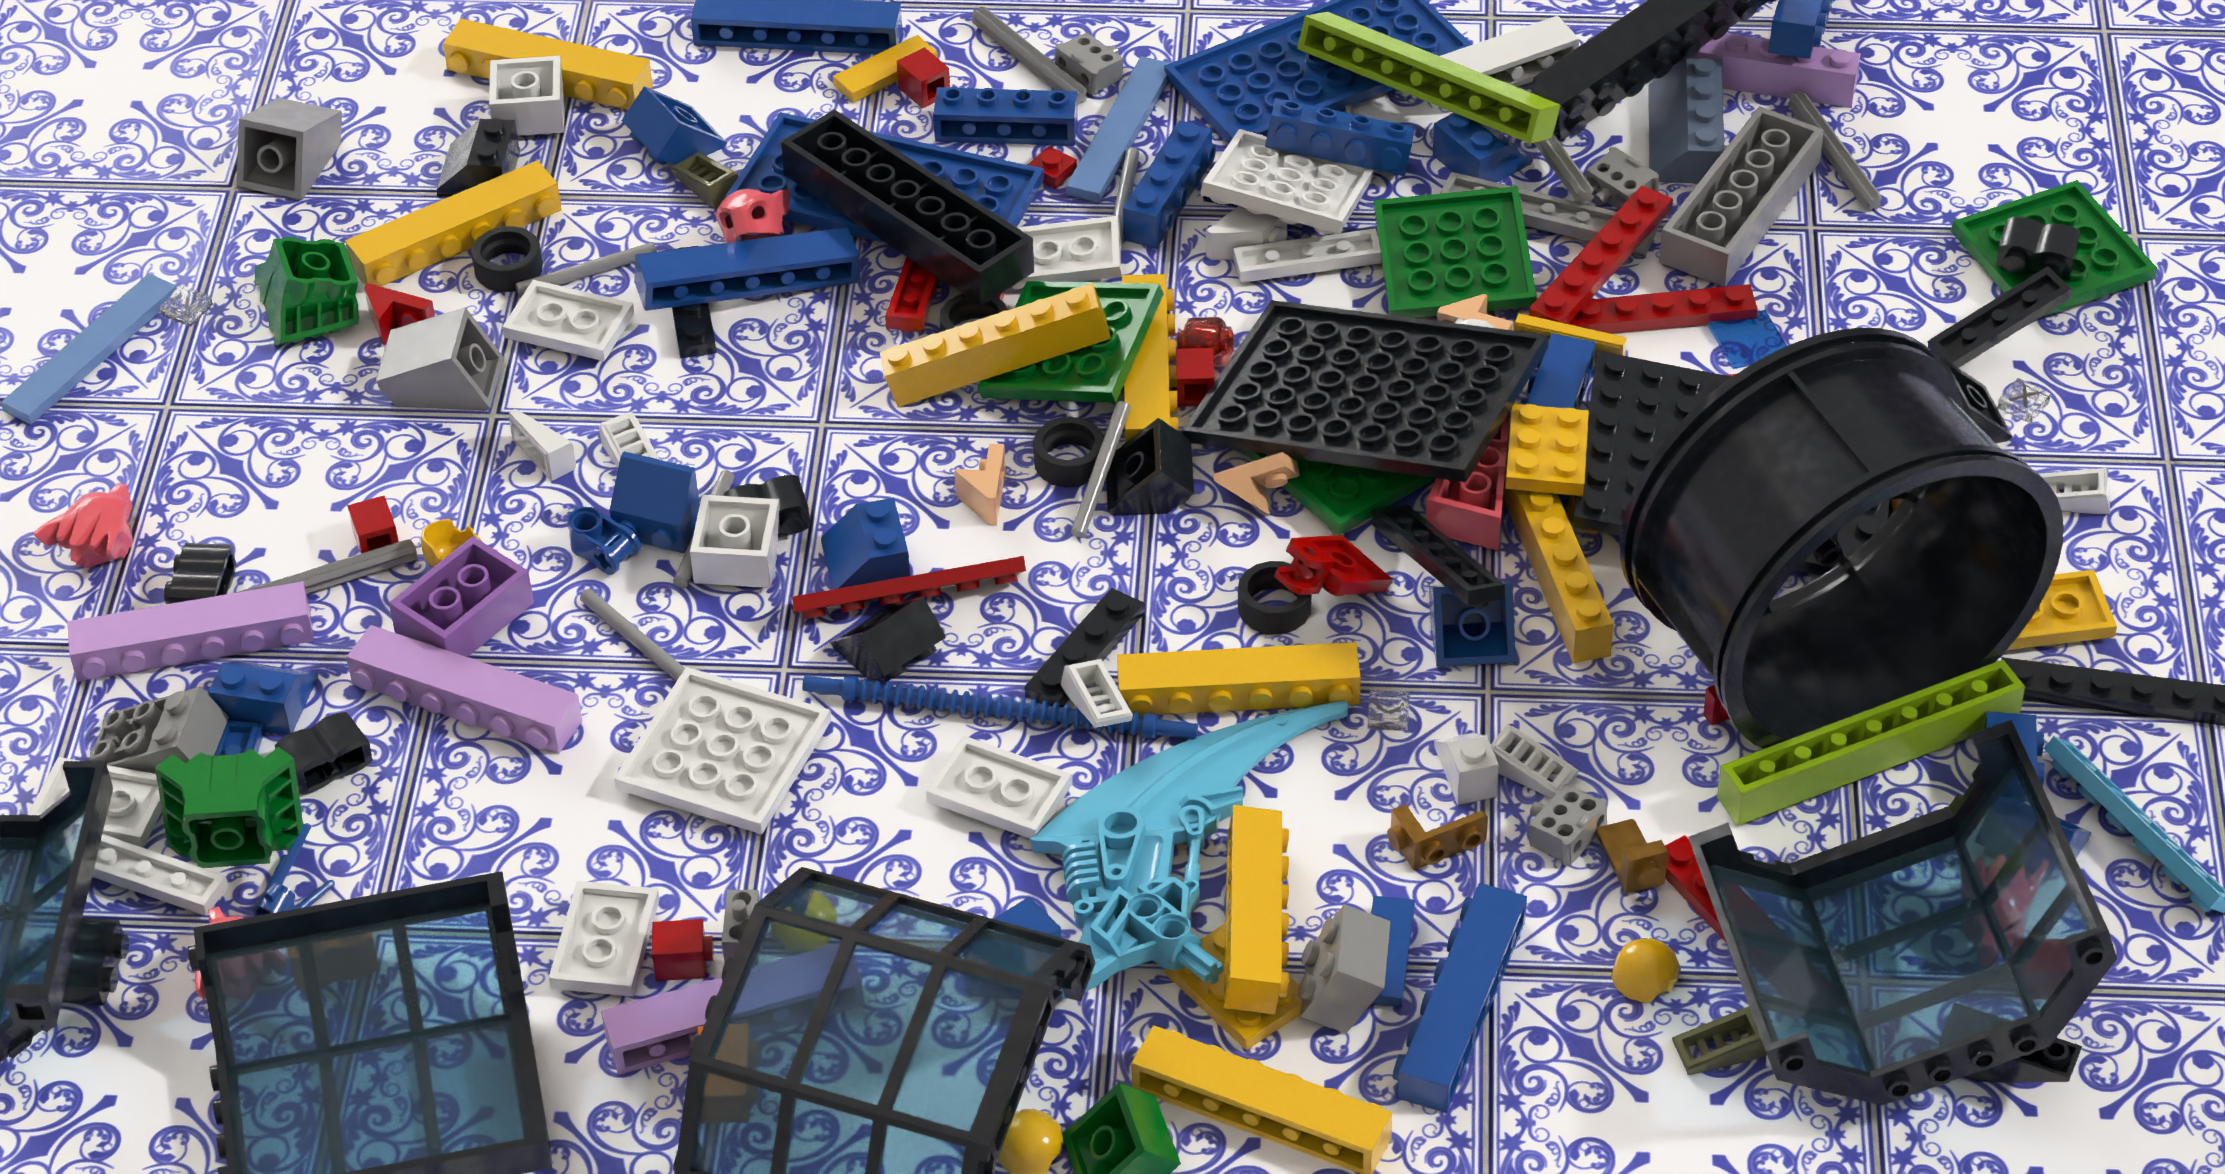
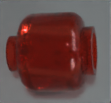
[1177,317,1234,365]

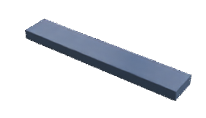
[1066,56,1170,203]
[1,273,179,425]

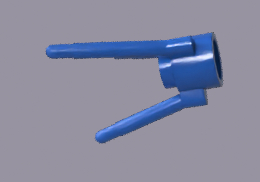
[253,823,335,916]

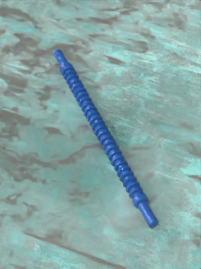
[802,675,1198,739]

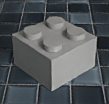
[1298,904,1390,1034]

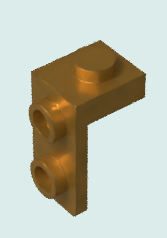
[1387,804,1488,870]
[1596,819,1668,894]

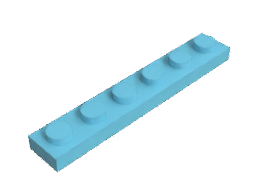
[2043,736,2225,913]

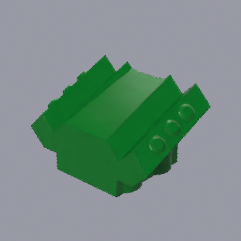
[255,237,358,346]
[155,747,303,868]

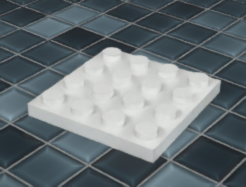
[1200,129,1374,234]
[614,667,831,834]

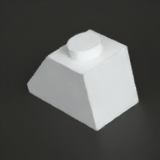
[1206,206,1287,260]
[1434,733,1499,805]

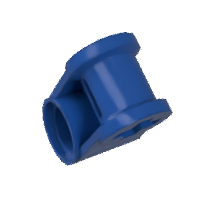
[567,507,641,575]

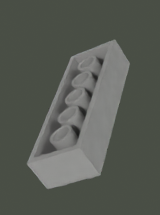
[1659,106,1824,287]

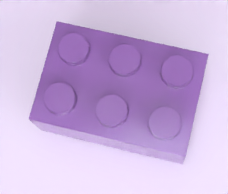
[389,536,534,657]

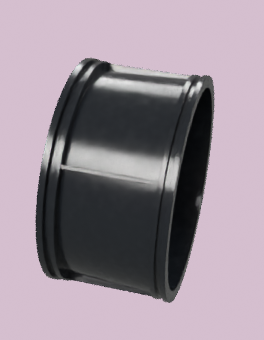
[1619,328,2064,749]

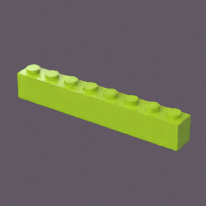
[1297,12,1561,144]
[1717,660,2025,826]

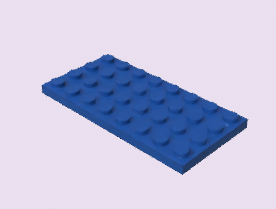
[1164,0,1472,144]
[725,112,1044,243]

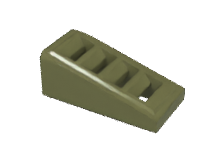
[671,152,738,210]
[1671,1006,1767,1075]

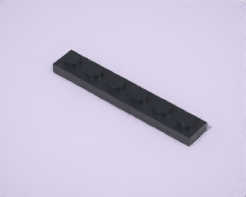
[1372,504,1505,608]
[2001,657,2225,726]

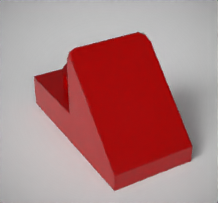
[364,283,435,345]

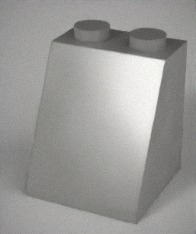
[237,98,342,200]
[376,307,504,411]

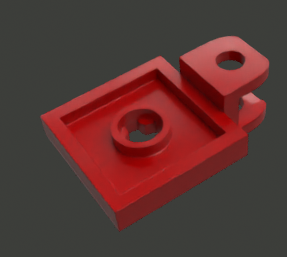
[1274,535,1393,597]

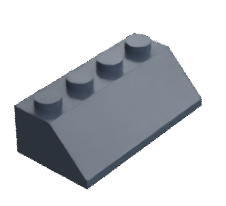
[1648,58,1724,183]

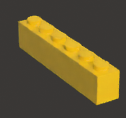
[443,18,653,110]
[345,160,562,286]
[1122,274,1178,443]
[880,283,1111,407]
[1504,467,1614,663]
[1117,642,1361,716]
[1224,805,1289,1014]
[1131,1025,1393,1174]

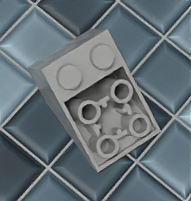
[89,686,229,774]

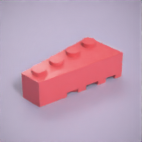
[1426,411,1510,551]

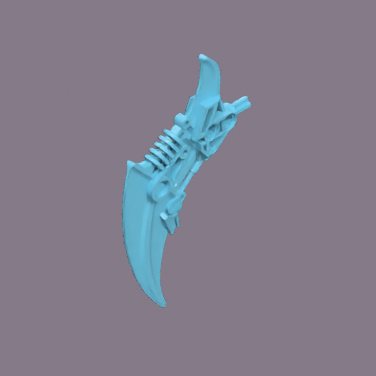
[1030,701,1348,999]

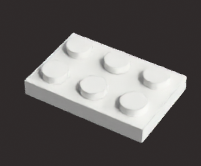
[1013,216,1122,289]
[502,280,635,361]
[926,735,1072,839]
[27,757,162,848]
[549,881,660,997]

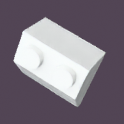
[489,56,565,136]
[690,495,779,588]

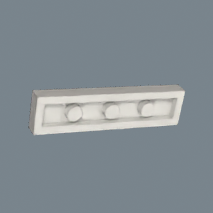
[1233,228,1382,283]
[62,834,228,916]

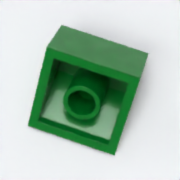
[1062,1082,1181,1174]

